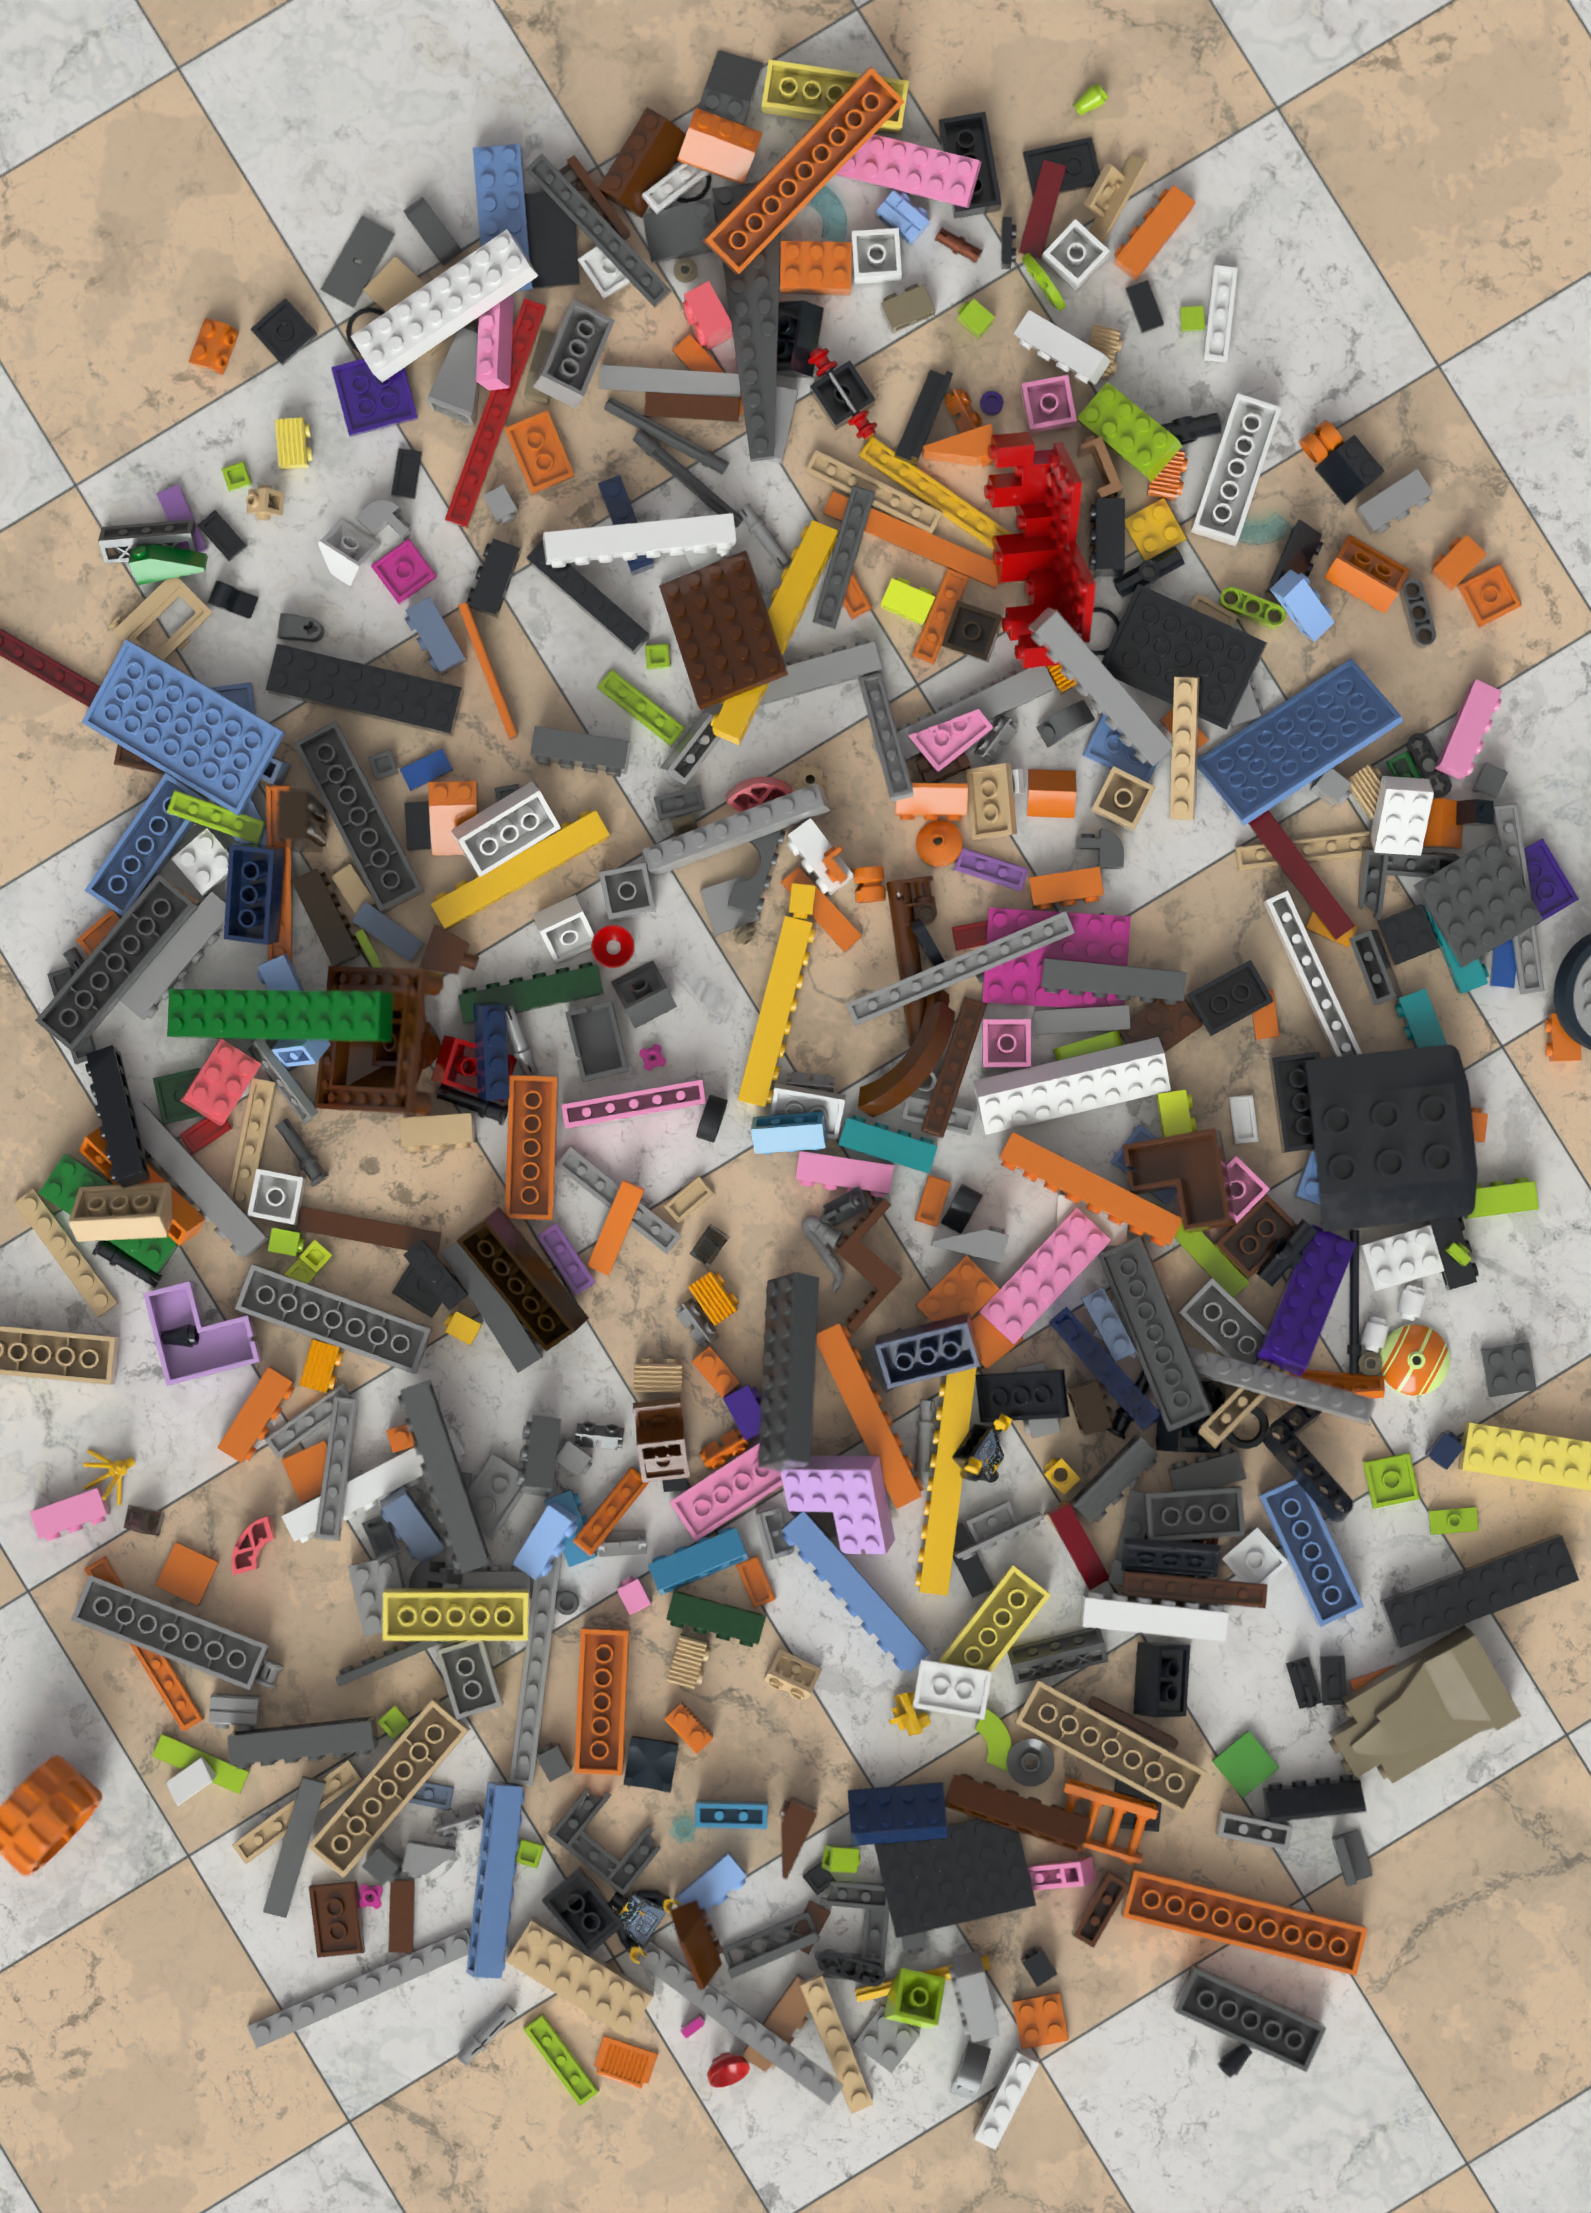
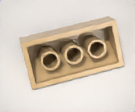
[68,1182,173,1242]

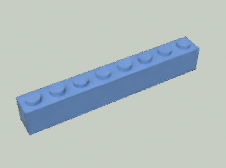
[781,1511,930,1673]
[466,1782,524,1978]

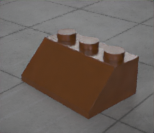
[670,1900,723,1991]

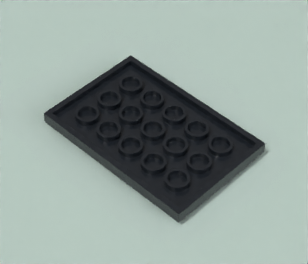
[1102,584,1267,730]
[874,1819,1036,1938]

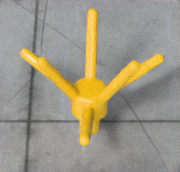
[83,1449,135,1506]

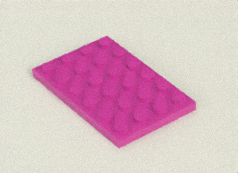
[982,907,1131,1008]

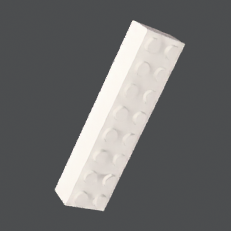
[350,229,538,382]
[973,1037,1171,1135]

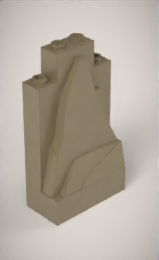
[1328,1625,1521,1784]

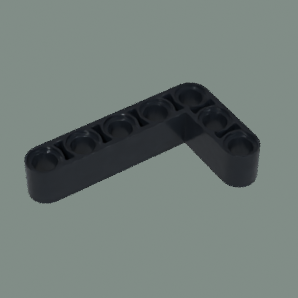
[1263,1404,1353,1522]

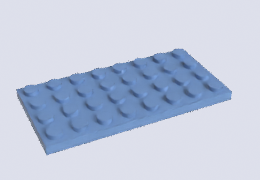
[82,639,286,816]
[1197,658,1403,826]

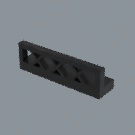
[894,370,953,466]

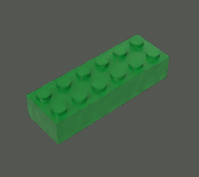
[38,1154,179,1273]

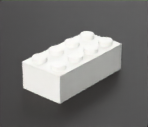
[451,781,561,877]

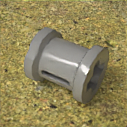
[255,1659,284,1689]

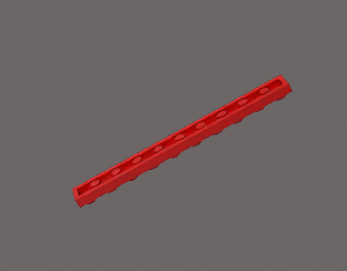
[445,298,547,529]

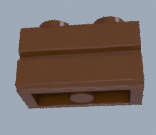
[915,752,971,783]

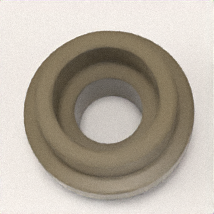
[674,259,697,283]
[733,923,756,945]
[1359,1352,1382,1376]

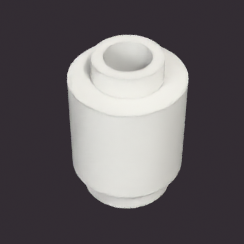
[1397,1285,1426,1322]
[1361,1316,1389,1352]

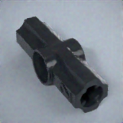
[1161,413,1222,445]
[1112,546,1185,598]
[1256,1219,1319,1287]

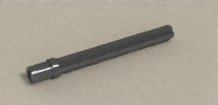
[604,398,729,475]
[633,430,743,528]

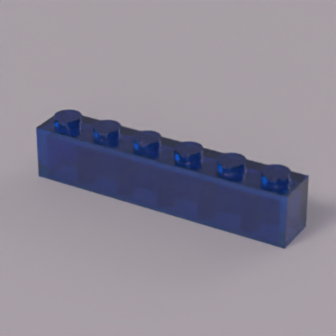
[1049,1307,1162,1432]

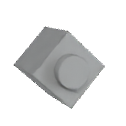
[483,484,518,524]
[556,1440,593,1477]

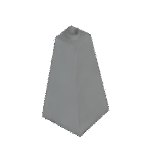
[427,326,480,426]

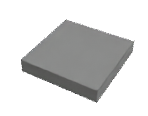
[700,875,760,935]

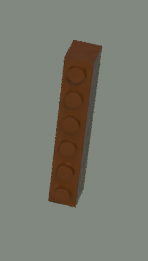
[945,1774,1091,1853]

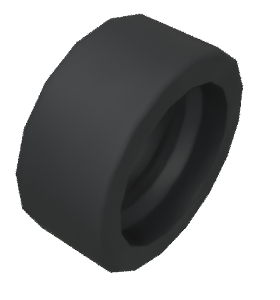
[696,1094,728,1143]
[1226,1406,1269,1449]

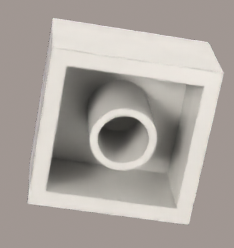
[1042,219,1110,291]
[851,228,902,284]
[171,828,229,897]
[247,1169,306,1225]

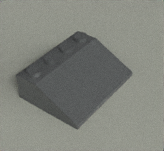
[1070,1434,1158,1523]

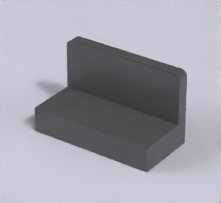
[1331,1830,1373,1887]

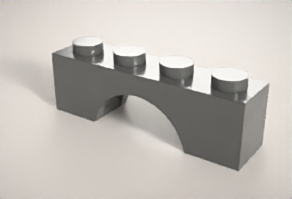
[728,829,786,917]

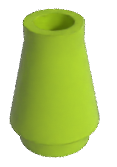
[1073,83,1109,116]

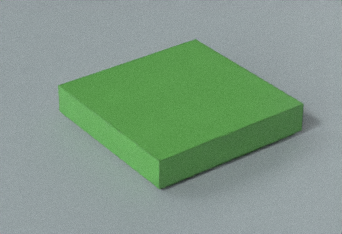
[1212,1730,1279,1798]

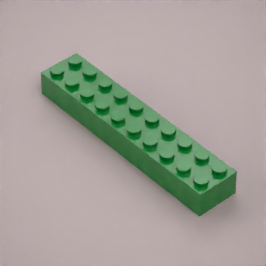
[167,989,393,1042]

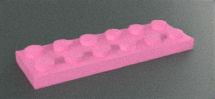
[836,134,982,208]
[979,1208,1111,1344]
[669,1443,783,1542]

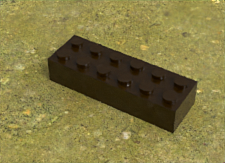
[277,790,327,852]
[456,1207,589,1352]

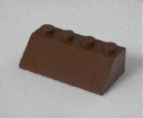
[598,107,686,218]

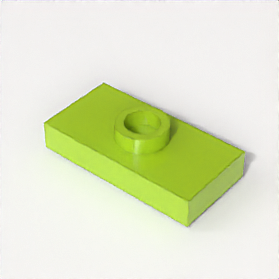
[1428,1507,1479,1535]

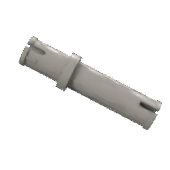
[737,503,791,569]
[505,1006,537,1076]
[914,1399,935,1472]
[456,2003,517,2066]

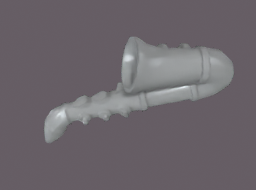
[802,1215,845,1293]

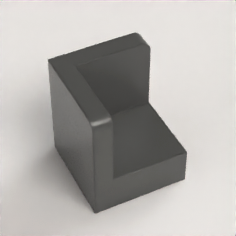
[1472,762,1508,798]

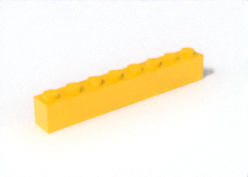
[431,809,611,930]
[738,916,816,1108]

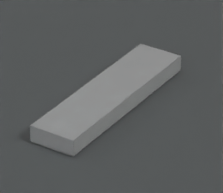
[1034,1005,1131,1035]
[264,1383,353,1458]

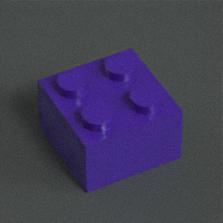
[723,1384,762,1441]

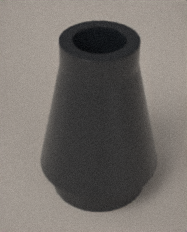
[162,1324,199,1348]
[1217,2043,1253,2078]

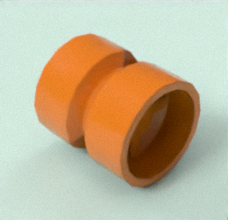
[1299,420,1344,465]
[853,866,886,903]

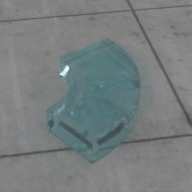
[810,185,847,242]
[1238,513,1293,545]

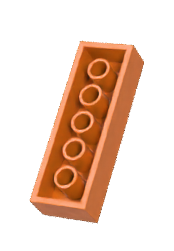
[505,1075,559,1220]
[574,1627,630,1775]

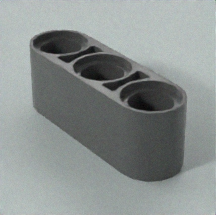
[403,197,463,266]
[1400,578,1436,648]

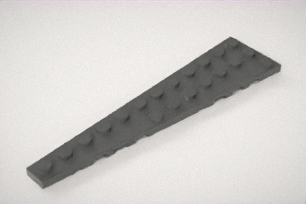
[712,182,781,462]

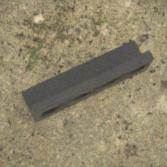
[98,519,198,564]
[1008,1627,1108,1684]
[722,1911,820,1979]

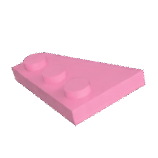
[908,709,994,773]

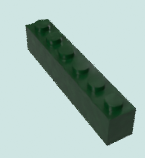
[458,962,604,1024]

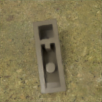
[524,330,555,405]

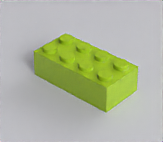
[1077,382,1182,483]

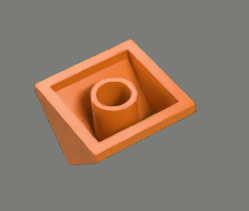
[1027,769,1076,818]
[1423,798,1463,849]

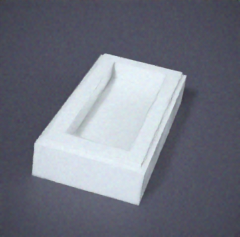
[1229,1094,1259,1145]

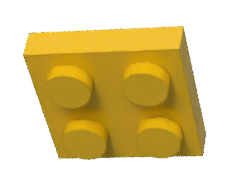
[1125,498,1187,561]

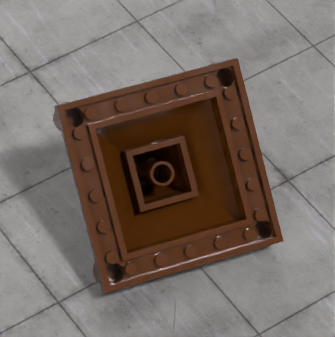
[314,966,444,1116]

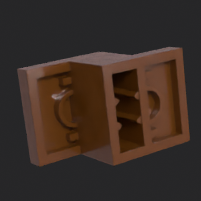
[633,1398,690,1483]

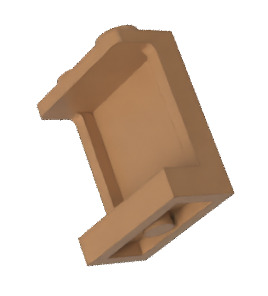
[1077,436,1123,500]

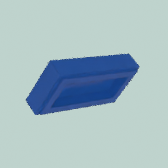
[400,749,453,791]
[1489,940,1516,988]

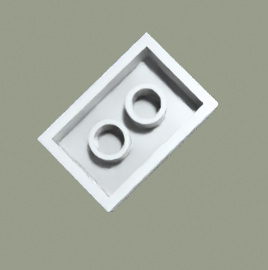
[1370,776,1434,856]
[787,818,854,896]
[1359,1225,1444,1291]

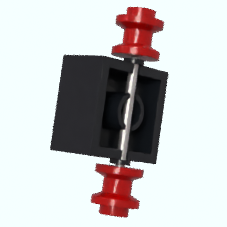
[808,347,878,440]

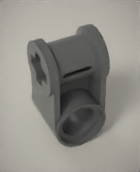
[277,613,324,642]

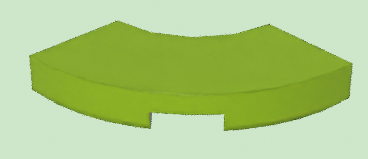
[1022,253,1067,311]
[975,1708,1012,1772]

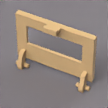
[108,577,213,661]

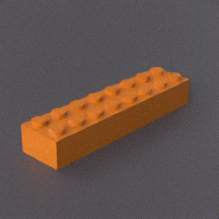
[999,1132,1182,1248]
[816,1323,924,1509]

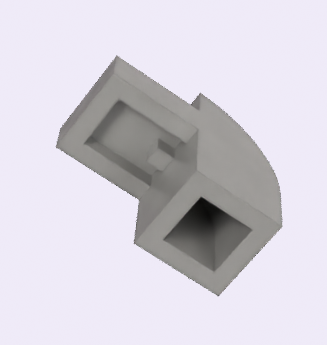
[356,500,411,540]

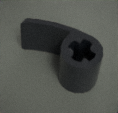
[207,580,258,619]
[941,1184,983,1234]

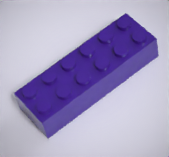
[1256,1224,1356,1376]

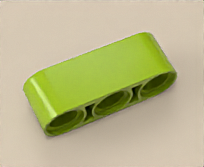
[1218,587,1286,629]
[1053,1030,1123,1061]

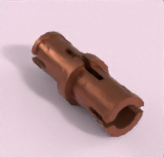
[935,227,983,264]

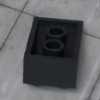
[542,1866,625,1956]

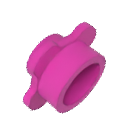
[639,1044,666,1071]
[359,1884,383,1909]

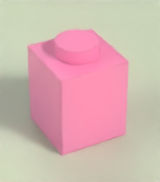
[617,1576,652,1615]

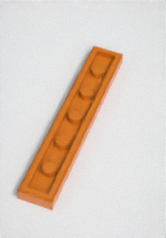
[458,602,518,740]

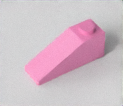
[1027,1857,1096,1891]

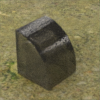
[690,1223,730,1267]
[123,1505,164,1536]

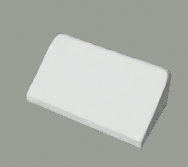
[166,1757,217,1806]

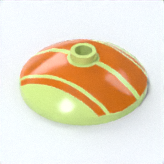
[1379,1324,1450,1396]

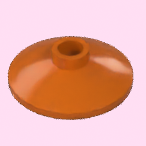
[916,821,963,867]

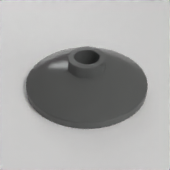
[1007,1738,1054,1787]

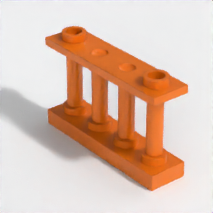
[1063,1777,1158,1865]

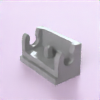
[755,1507,793,1561]

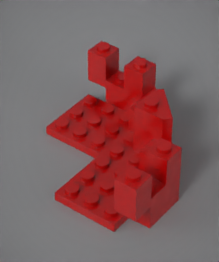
[984,432,1096,669]

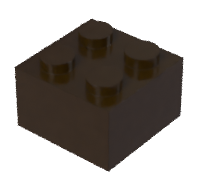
[941,601,1003,663]

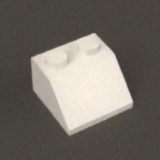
[533,895,594,964]

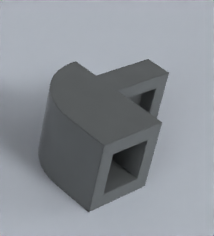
[1036,700,1095,748]
[1075,829,1124,869]
[409,1562,462,1588]
[950,2041,991,2100]

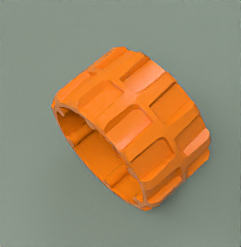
[0,1755,103,1877]

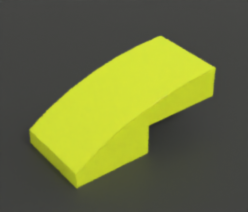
[284,1240,333,1284]

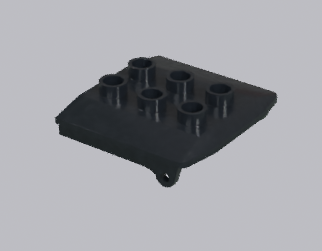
[1304,1044,1478,1232]

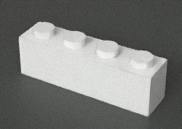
[1014,310,1111,385]
[973,2048,1039,2150]

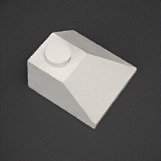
[318,518,381,586]

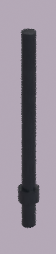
[1347,1230,1361,1373]

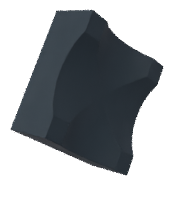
[623,1736,679,1793]

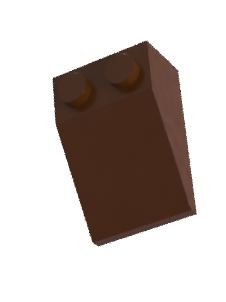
[779,1796,818,1880]

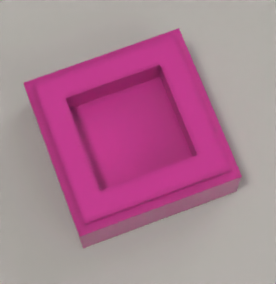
[680,2013,705,2038]

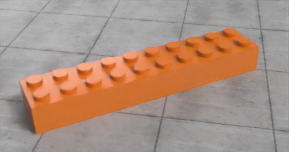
[702,67,905,274]
[1121,1867,1368,1976]

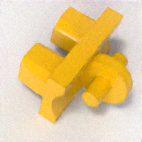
[888,1692,931,1736]

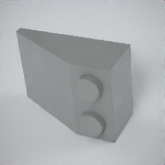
[931,1226,1009,1263]

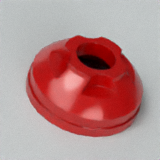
[591,925,635,968]
[707,2052,750,2088]

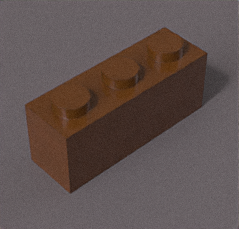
[1071,1870,1130,1948]

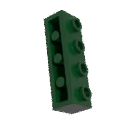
[666,1590,766,1647]

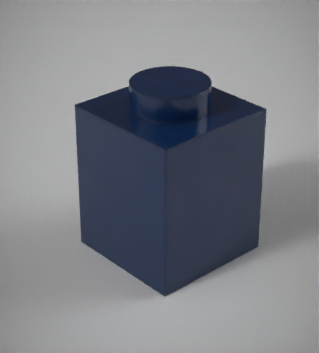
[1425,1431,1464,1470]

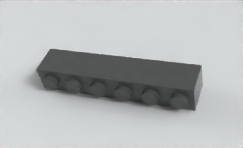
[1040,958,1187,1005]
[442,1242,544,1373]

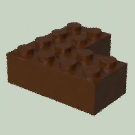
[1122,1128,1236,1233]

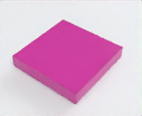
[371,538,437,605]

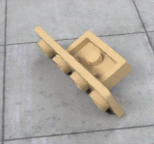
[1083,155,1148,243]

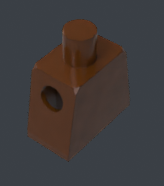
[419,924,479,975]

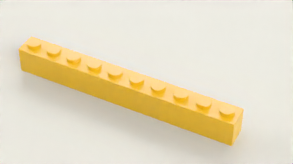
[711,520,838,746]
[915,1368,976,1596]

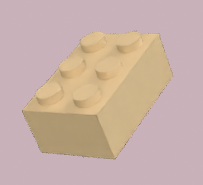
[399,1113,476,1152]

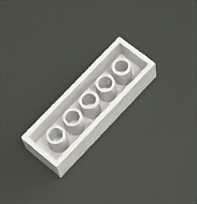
[1190,393,1282,547]
[1080,1591,1229,1642]

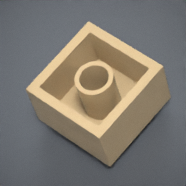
[1090,766,1155,832]

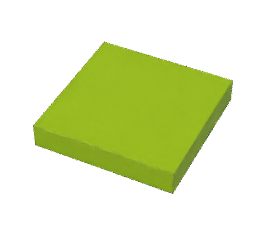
[1362,1452,1420,1509]

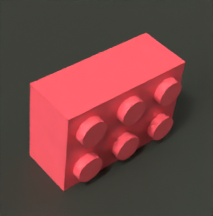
[682,281,733,350]
[180,1039,261,1126]

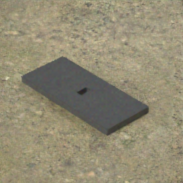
[321,216,395,308]

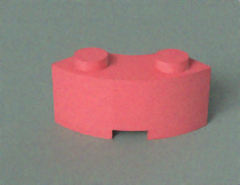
[726,777,793,812]
[232,1515,277,1575]

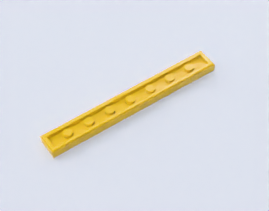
[858,436,1012,551]

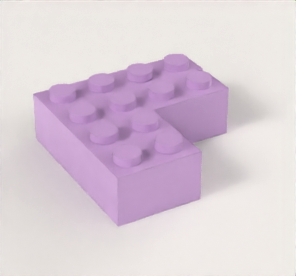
[143,1281,263,1386]
[781,1456,895,1554]

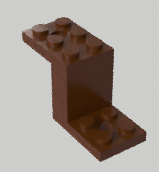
[836,1198,902,1332]

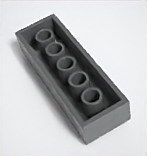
[227,1716,378,1769]
[1173,1964,1326,2072]

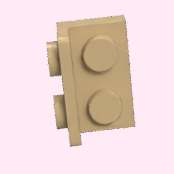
[764,1649,822,1701]

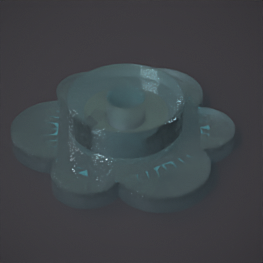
[669,1816,697,1844]

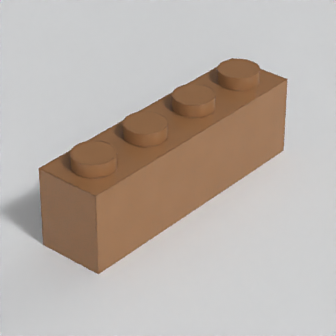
[742,1973,809,2073]

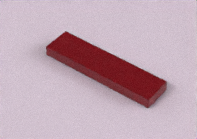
[1018,160,1066,259]
[1047,1501,1109,1590]

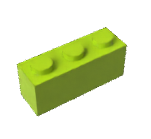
[1464,1177,1539,1219]

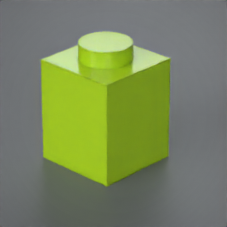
[957,299,995,340]
[268,1228,306,1256]
[821,1844,861,1873]

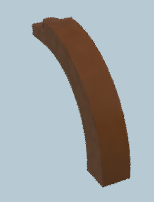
[858,989,955,1118]

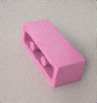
[30,1487,110,1541]

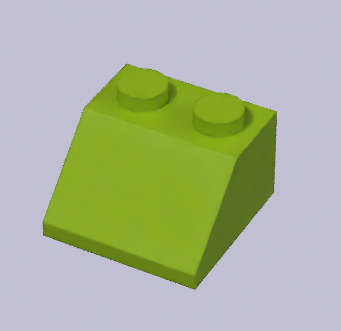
[884,1968,946,2029]

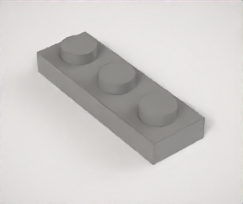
[901,1096,976,1136]

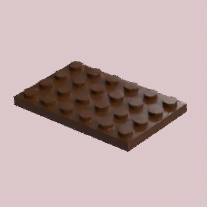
[659,550,789,710]

